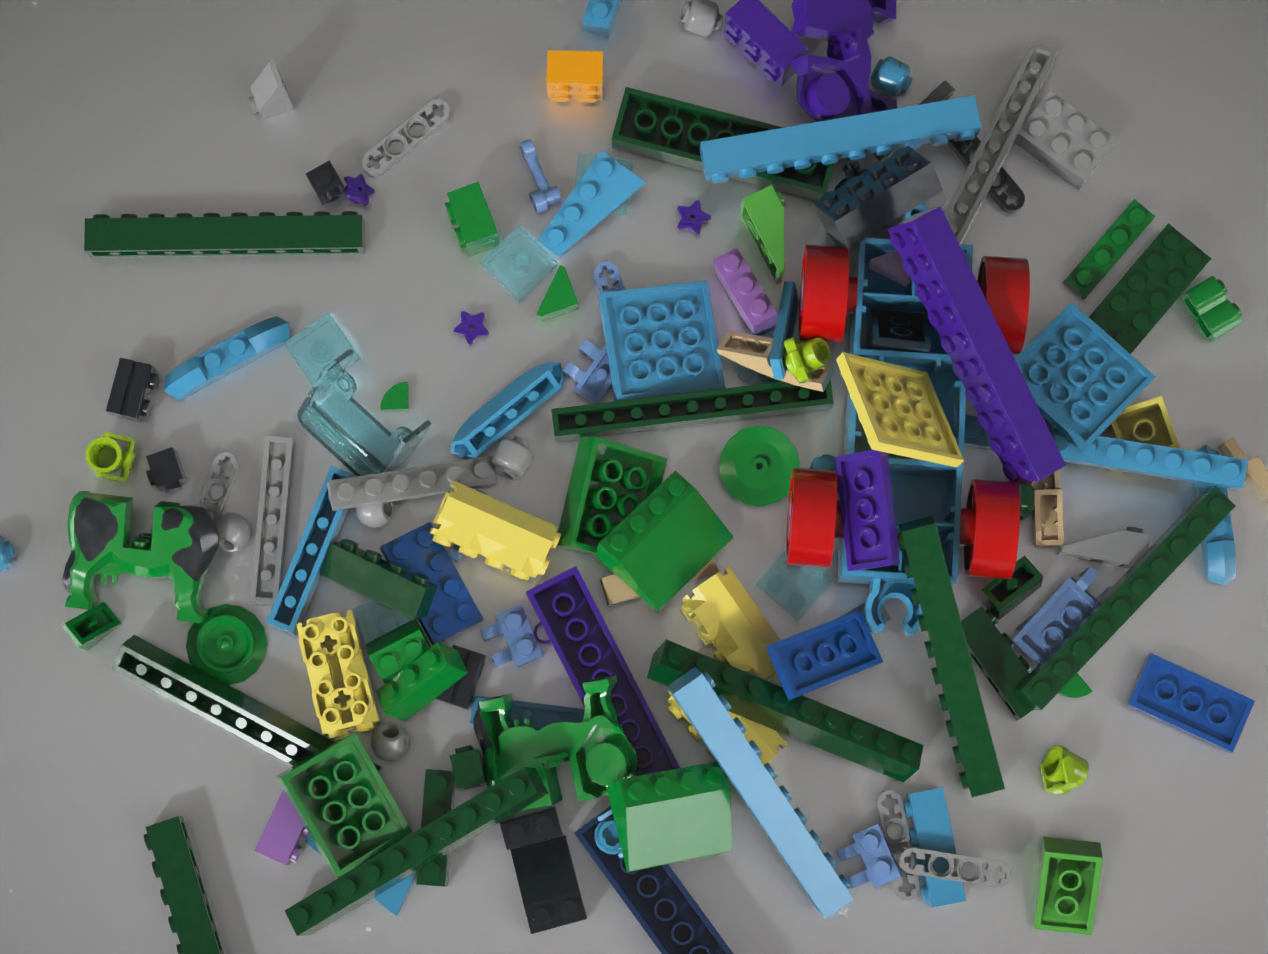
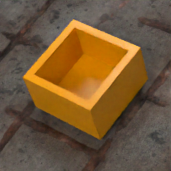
[547,50,603,103]

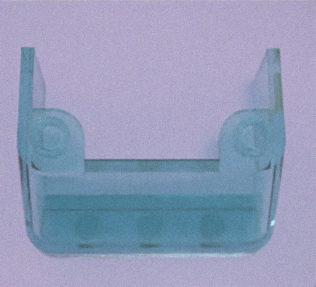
[297,349,432,476]

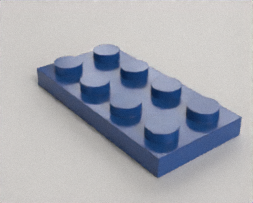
[380,522,483,646]
[766,610,883,701]
[1127,653,1255,753]

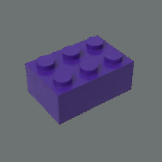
[724,0,808,86]

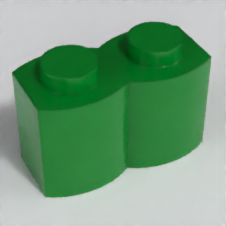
[1181,276,1242,343]

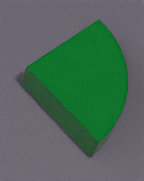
[380,382,409,411]
[1058,673,1093,698]

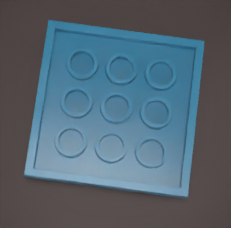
[598,280,726,401]
[1015,302,1156,453]

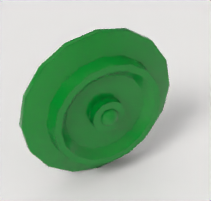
[719,425,800,506]
[186,604,268,685]

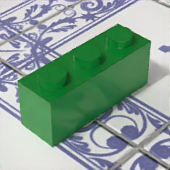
[375,642,468,721]

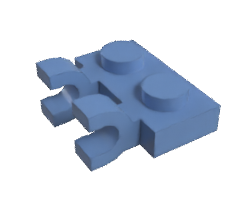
[563,339,612,404]
[480,604,543,668]
[836,823,902,888]

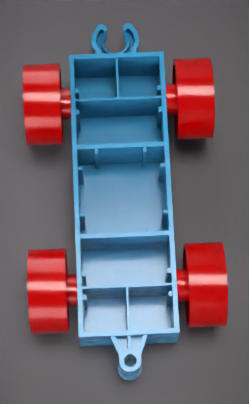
[786,203,1030,636]

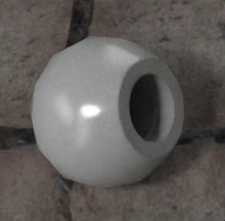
[355,502,394,528]
[214,513,251,552]
[370,722,410,762]

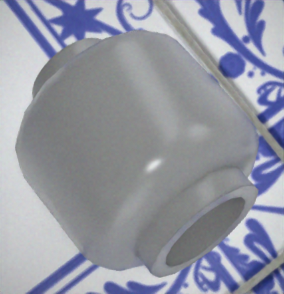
[680,0,723,36]
[492,436,533,480]

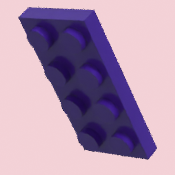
[835,450,900,571]

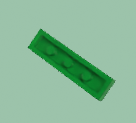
[1063,199,1156,300]

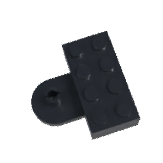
[814,146,943,248]

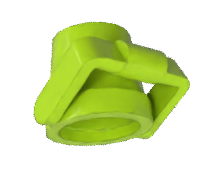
[784,337,831,383]
[85,432,135,482]
[1040,745,1089,795]

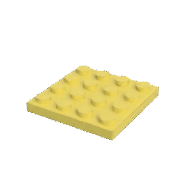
[836,352,964,467]

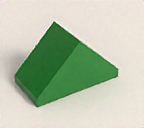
[536,265,579,322]
[62,602,121,651]

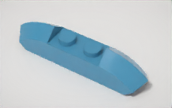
[164,316,290,400]
[450,362,564,460]
[1193,445,1236,586]

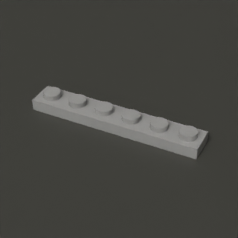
[250,436,294,605]
[327,456,497,511]

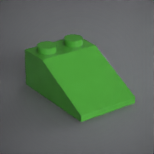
[740,185,786,285]
[1034,837,1103,935]

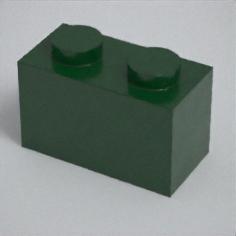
[980,555,1043,620]
[449,745,487,791]

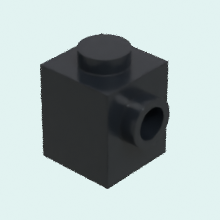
[306,160,345,205]
[146,447,187,493]

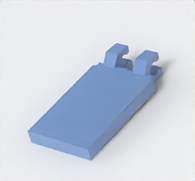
[1011,567,1112,665]

